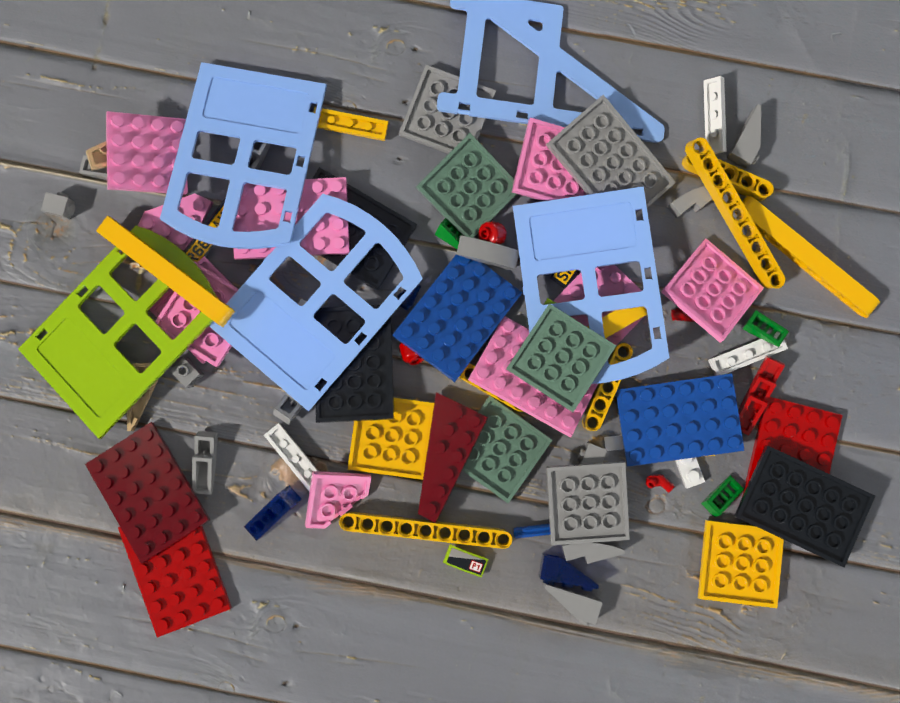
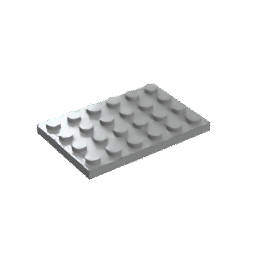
[546,95,676,218]

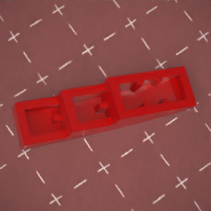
[738,355,785,436]

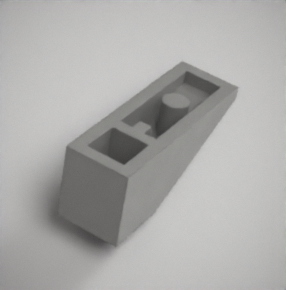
[726,104,761,168]
[543,581,603,626]

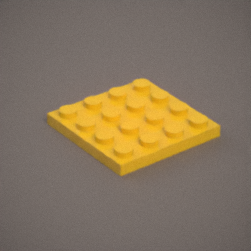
[347,398,434,480]
[698,520,784,608]

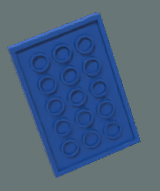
[393,255,523,382]
[615,373,745,467]

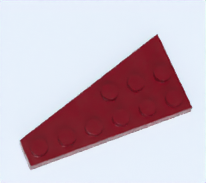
[418,392,488,523]

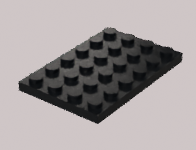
[312,167,417,290]
[314,305,394,423]
[734,445,875,568]

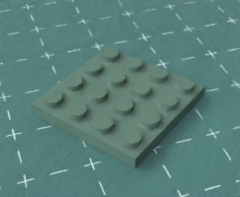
[415,133,516,238]
[506,303,617,412]
[462,395,553,503]

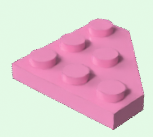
[138,193,213,251]
[305,471,371,529]

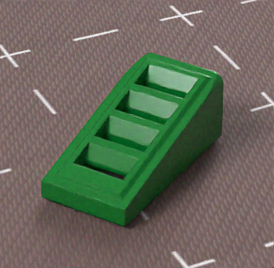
[435,218,463,249]
[742,310,789,347]
[701,475,744,517]

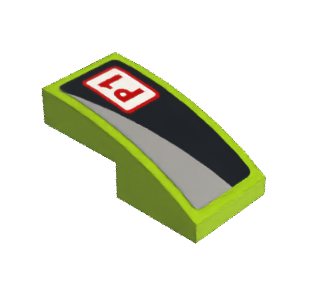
[443,544,489,578]

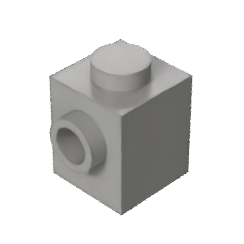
[41,192,75,220]
[170,357,204,388]
[577,443,607,464]

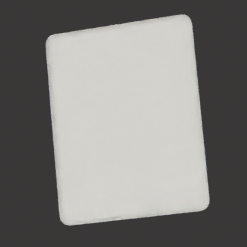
[604,435,624,451]

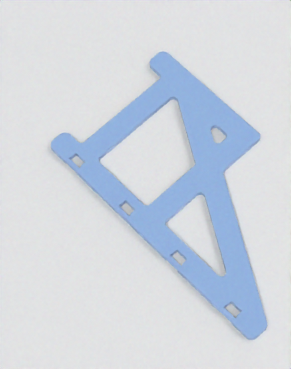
[437,0,665,143]

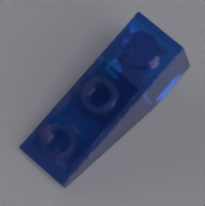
[244,485,302,541]
[539,553,599,591]

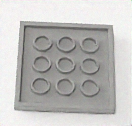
[399,65,496,154]
[546,461,630,545]

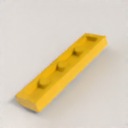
[313,107,389,141]

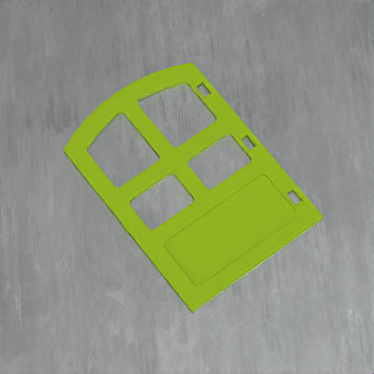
[18,225,217,439]

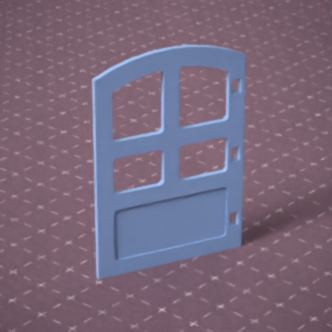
[160,62,327,249]
[513,186,669,384]
[209,194,423,411]

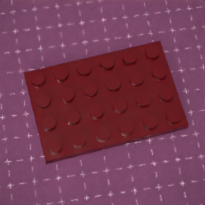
[85,422,210,564]

